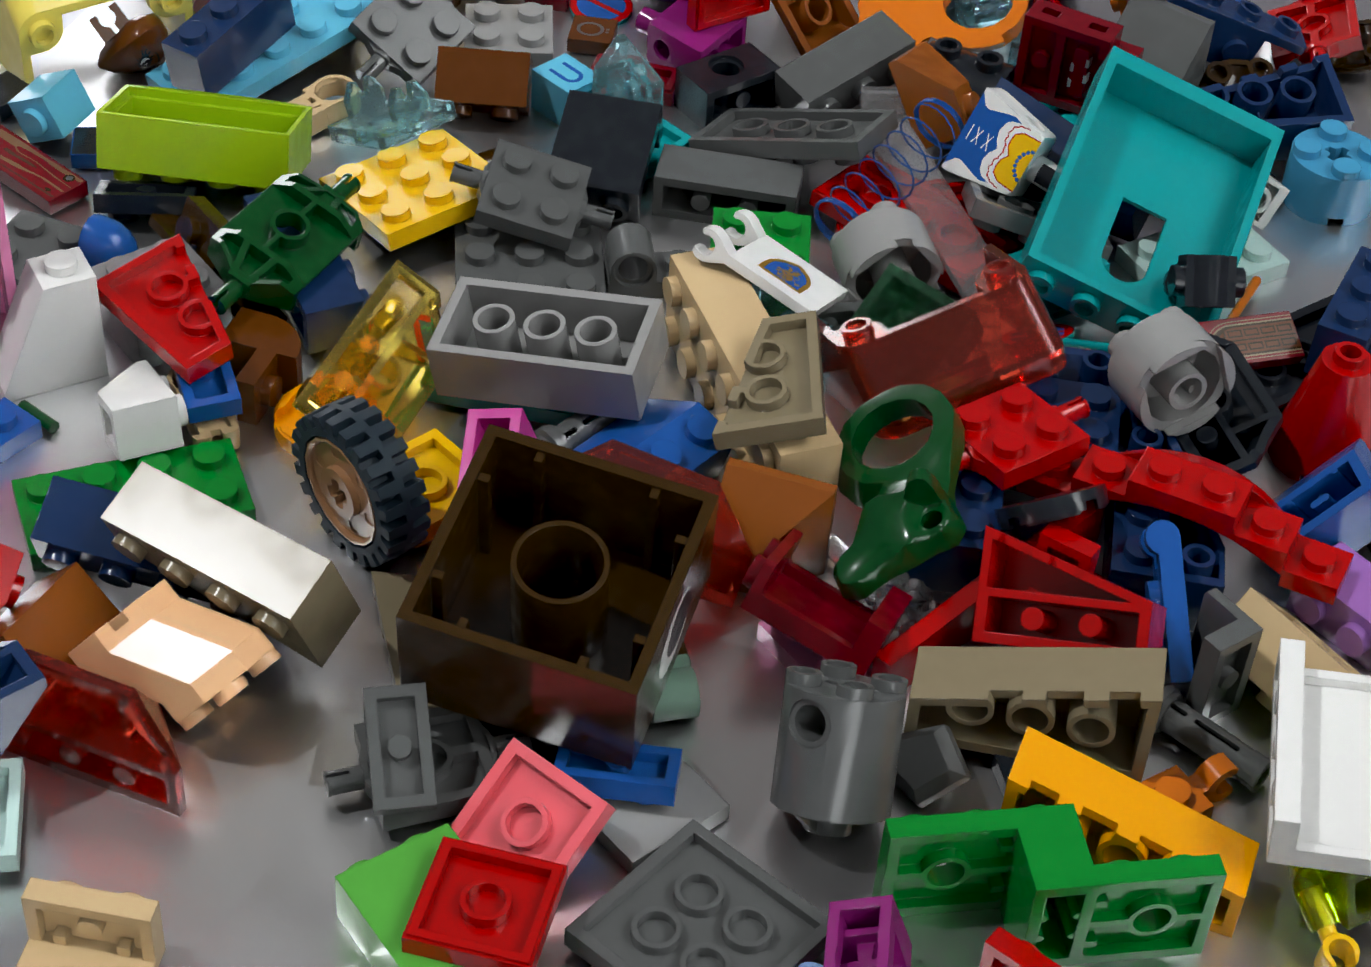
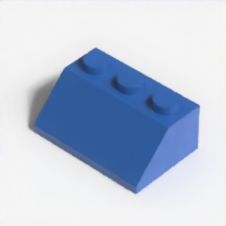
[573,398,732,489]

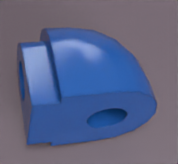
[78,214,139,267]

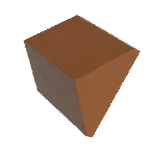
[0,561,121,706]

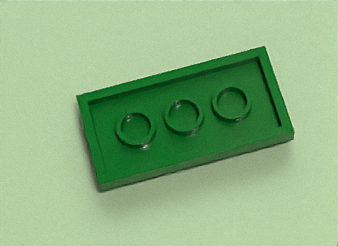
[11,438,256,571]

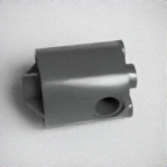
[770,659,908,837]

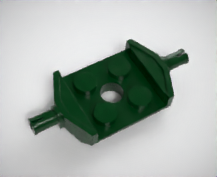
[207,173,363,315]

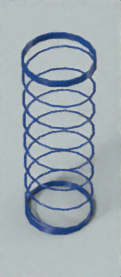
[813,98,964,240]

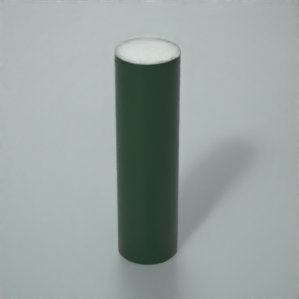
[18,400,60,434]

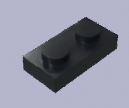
[93,180,199,220]

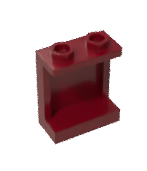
[740,528,913,676]

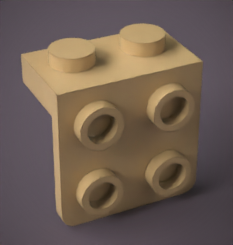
[16,877,166,967]

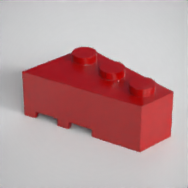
[972,525,1167,648]

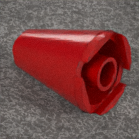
[1268,341,1371,482]

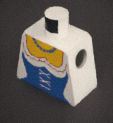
[941,87,1058,196]

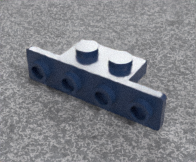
[1166,0,1307,63]

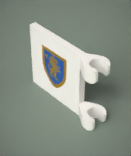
[692,209,848,316]

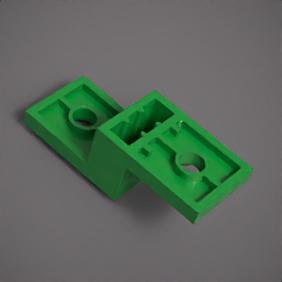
[872,804,1227,966]

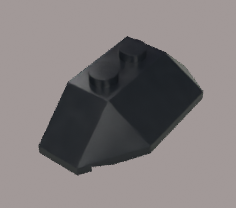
[1176,334,1283,475]

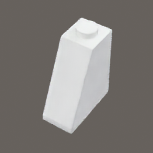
[0,246,109,402]

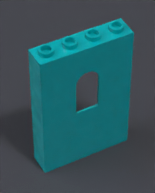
[1010,46,1285,334]

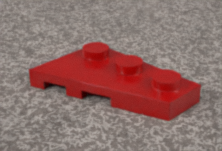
[97,233,234,384]

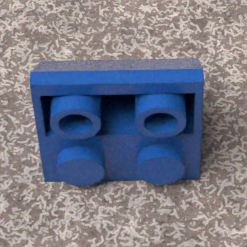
[1273,438,1371,552]

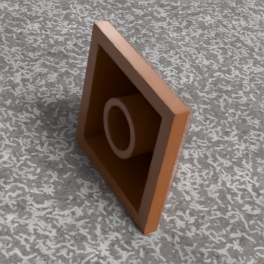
[771,0,859,56]
[888,41,980,150]
[707,457,838,594]

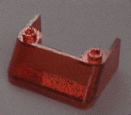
[818,243,1067,439]

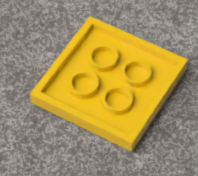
[319,129,488,252]

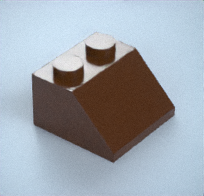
[434,46,534,122]

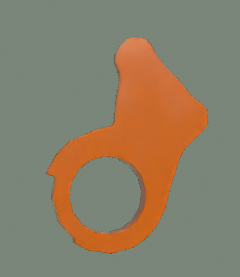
[858,0,1029,52]

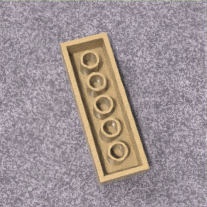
[662,247,843,486]

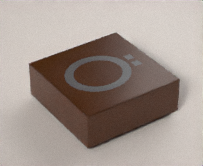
[567,15,618,56]

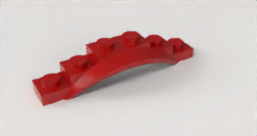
[1016,444,1354,605]

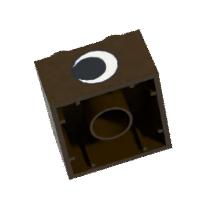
[396,424,719,770]

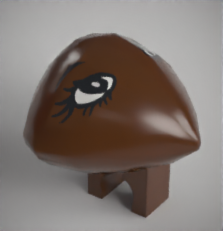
[89,2,169,74]

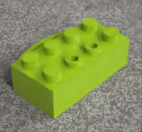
[96,84,312,194]

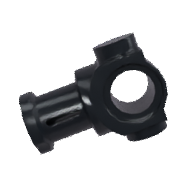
[1163,254,1246,308]

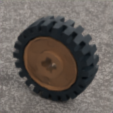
[292,395,431,568]

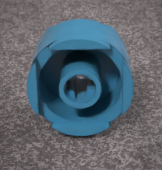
[1282,119,1371,226]

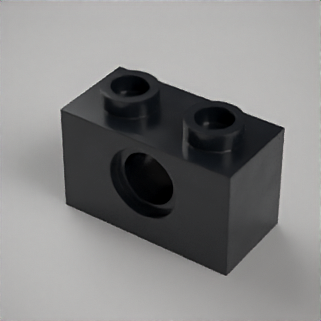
[674,42,781,129]

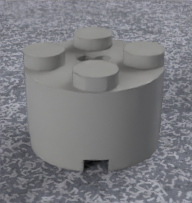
[830,201,944,302]
[1108,306,1236,436]

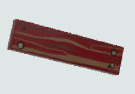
[0,124,89,215]

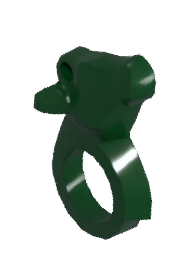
[833,384,966,600]

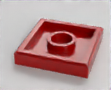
[401,836,568,967]

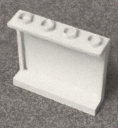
[1266,638,1371,876]

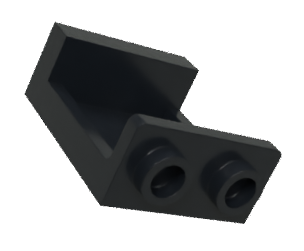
[551,90,663,223]

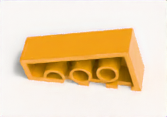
[1001,726,1260,938]

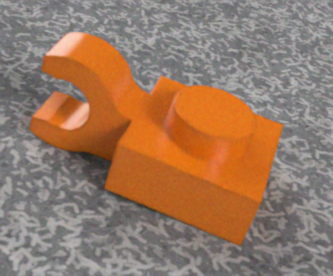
[1140,752,1238,818]

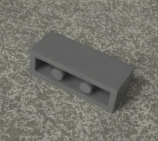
[775,10,916,109]
[652,144,805,224]

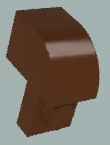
[225,307,303,426]

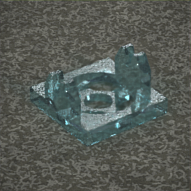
[328,75,457,150]

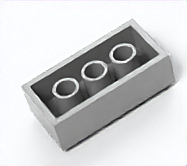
[426,276,669,421]

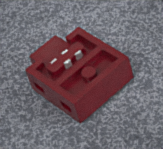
[1013,0,1144,115]

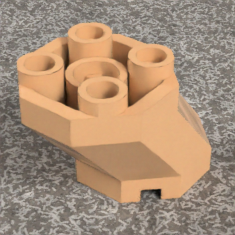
[68,579,282,732]

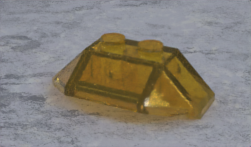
[291,259,441,439]

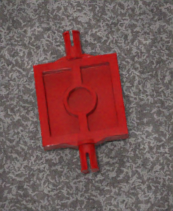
[1267,0,1364,70]
[955,382,1091,491]

